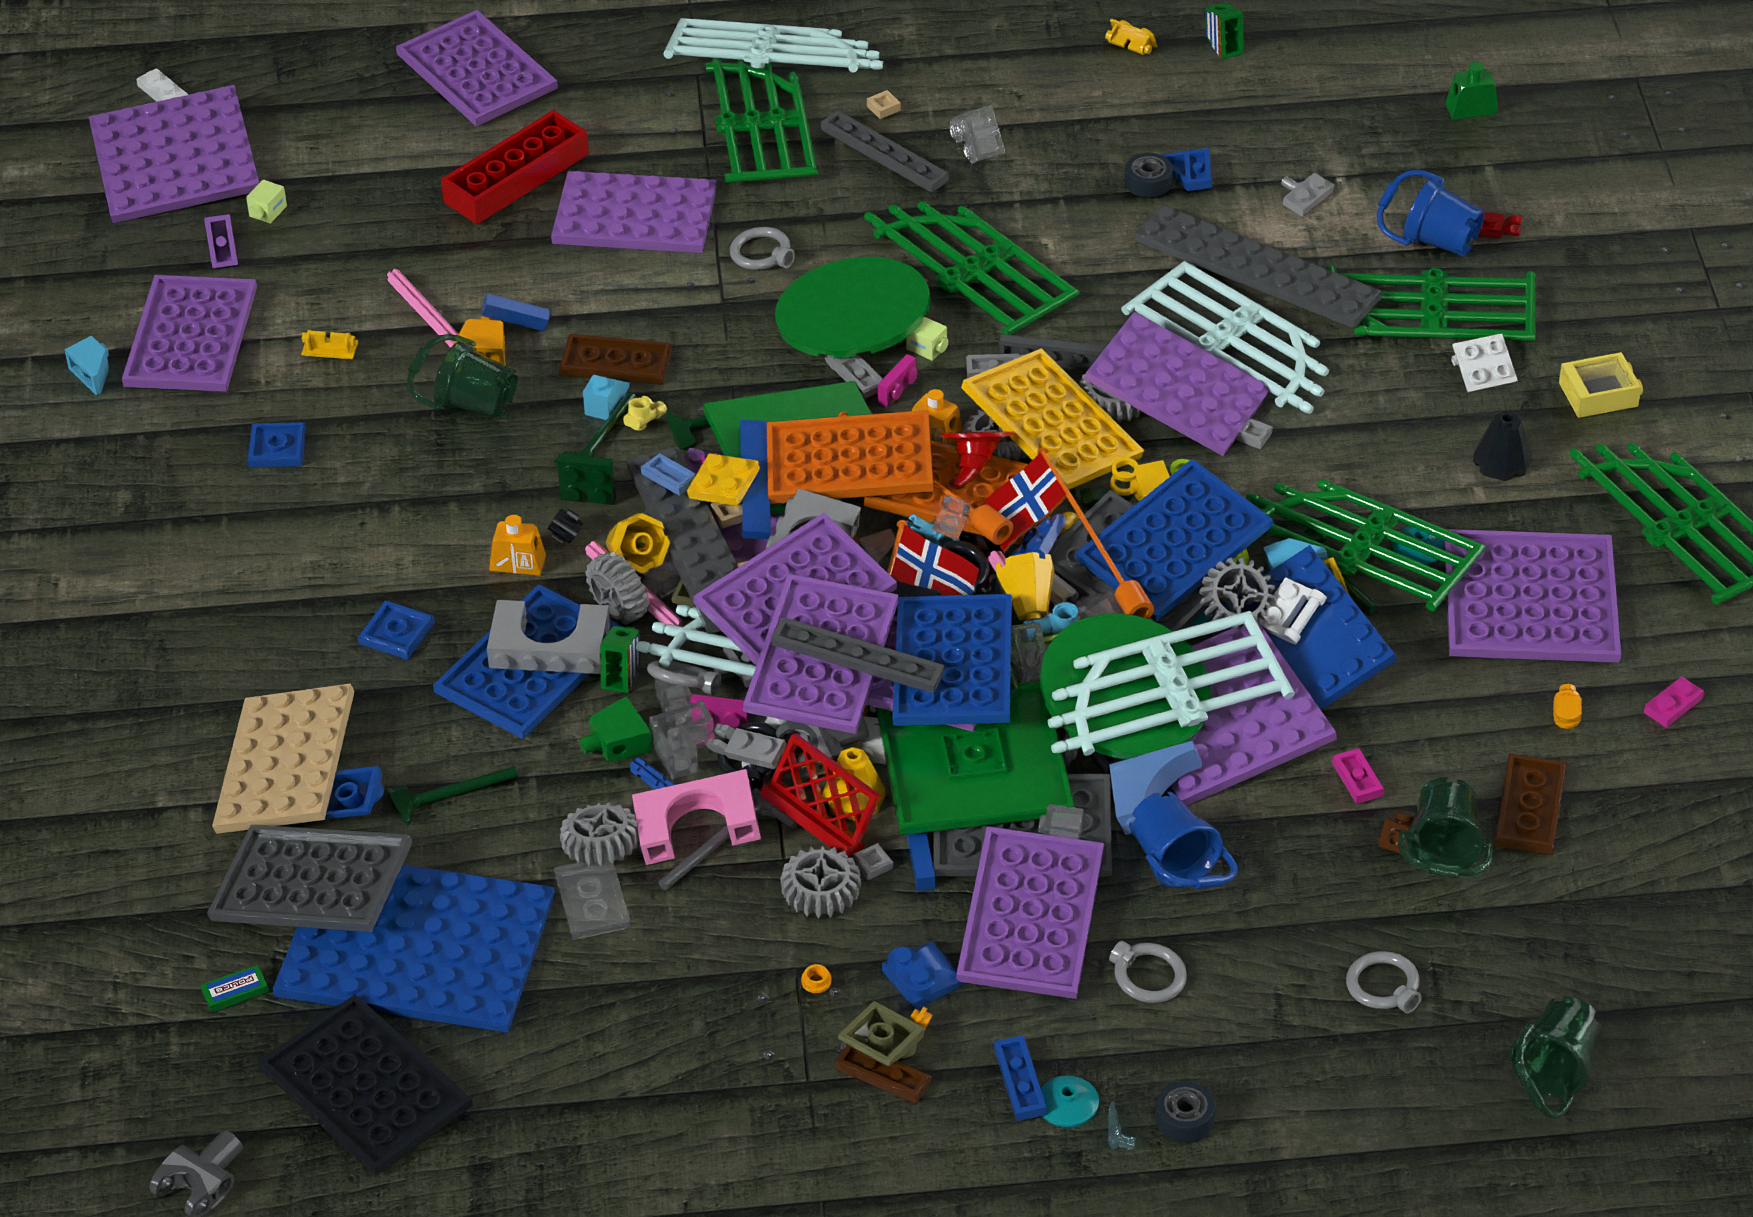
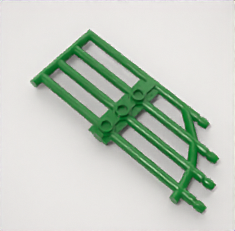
[705,58,818,183]
[864,201,1080,335]
[1327,266,1536,341]
[1569,442,1753,605]
[1245,479,1486,611]

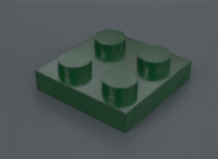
[557,454,616,505]

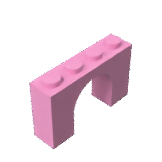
[632,769,761,865]

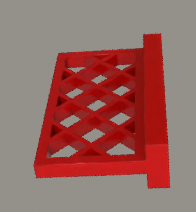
[760,733,881,857]

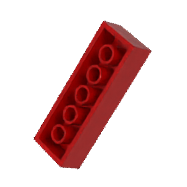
[441,110,589,225]

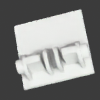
[1451,334,1518,393]

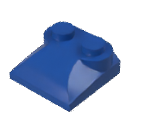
[325,766,384,820]
[882,941,966,1009]

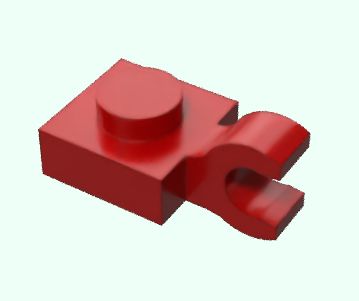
[1478,212,1522,238]

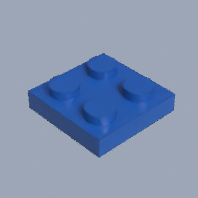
[1011,513,1067,559]

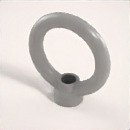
[730,227,795,270]
[647,660,721,695]
[1109,940,1187,1003]
[1346,951,1421,1014]

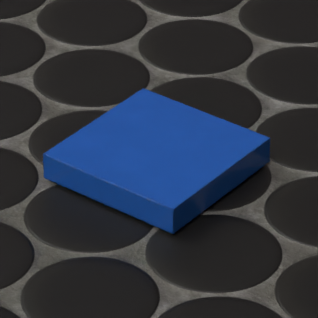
[247,422,306,467]
[358,600,435,660]

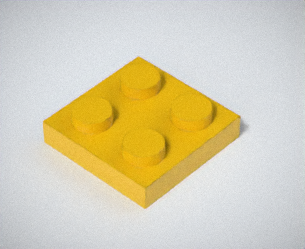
[687,453,760,506]

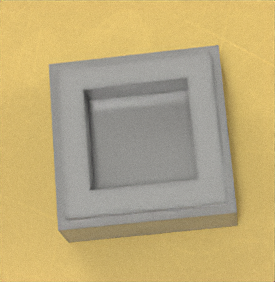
[1236,418,1273,449]
[853,843,893,880]

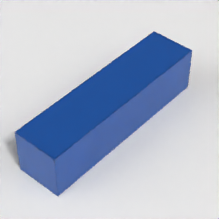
[482,294,549,331]
[906,832,935,891]

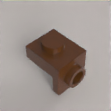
[1379,810,1422,855]

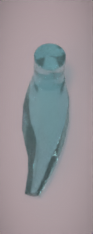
[1108,1101,1136,1150]

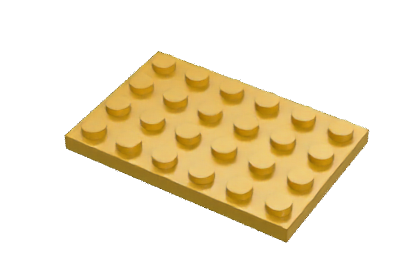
[961,348,1144,490]

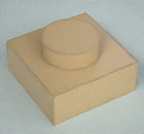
[867,90,901,119]
[711,503,742,529]

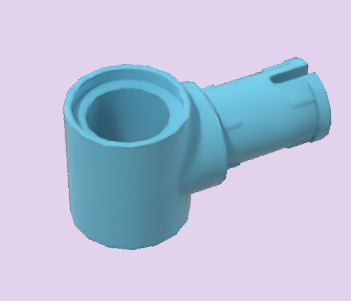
[906,514,959,545]
[1023,602,1078,639]

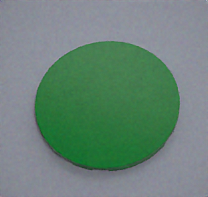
[775,257,931,358]
[1039,614,1211,759]

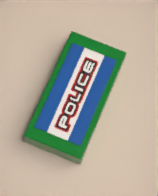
[200,965,269,1013]

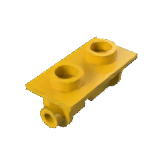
[1105,19,1157,55]
[301,330,358,359]

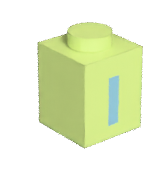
[246,180,287,224]
[906,317,948,361]

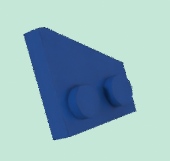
[1161,148,1212,191]

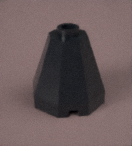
[1473,412,1532,481]

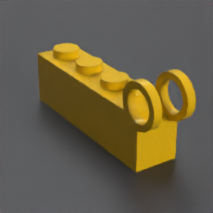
[1110,457,1170,504]

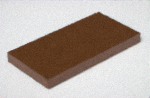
[559,334,672,385]
[1494,753,1567,855]

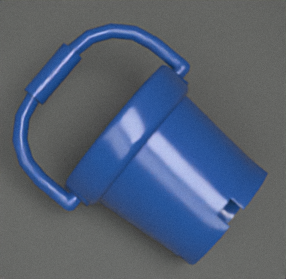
[1377,169,1485,257]
[1129,792,1238,889]

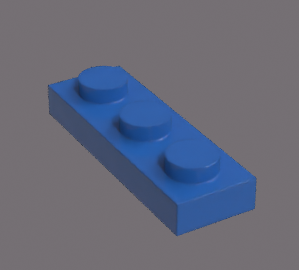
[994,1035,1047,1121]

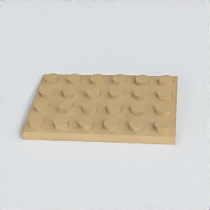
[212,683,354,834]

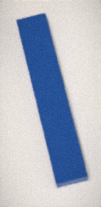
[740,420,771,539]

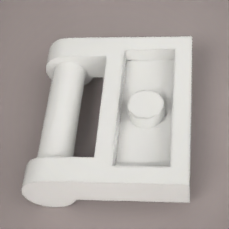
[1258,577,1327,645]

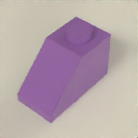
[204,214,238,269]

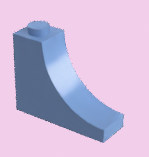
[1109,740,1202,835]

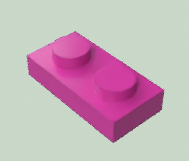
[878,354,917,407]
[1644,676,1704,728]
[690,694,750,727]
[1332,748,1384,804]

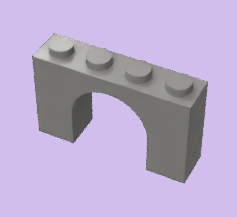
[766,488,861,549]
[487,600,610,674]

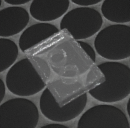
[554,862,631,940]

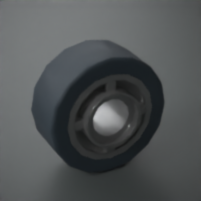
[1125,153,1173,198]
[1155,1081,1216,1143]

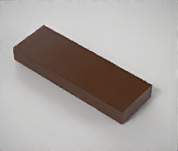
[835,1045,931,1104]

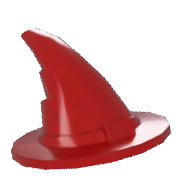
[941,431,1015,488]

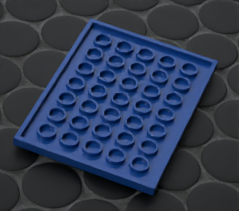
[273,865,555,1032]

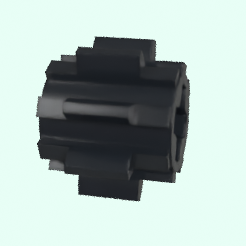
[547,509,583,544]

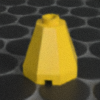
[606,513,670,574]
[995,552,1055,621]
[822,747,885,821]

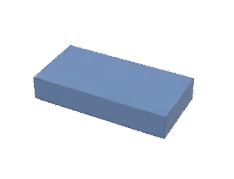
[641,453,696,496]

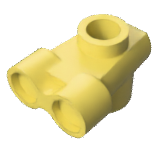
[623,396,667,430]

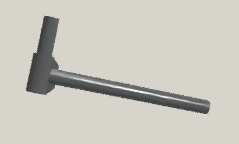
[659,788,798,890]

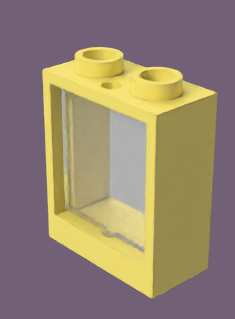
[1559,352,1643,418]

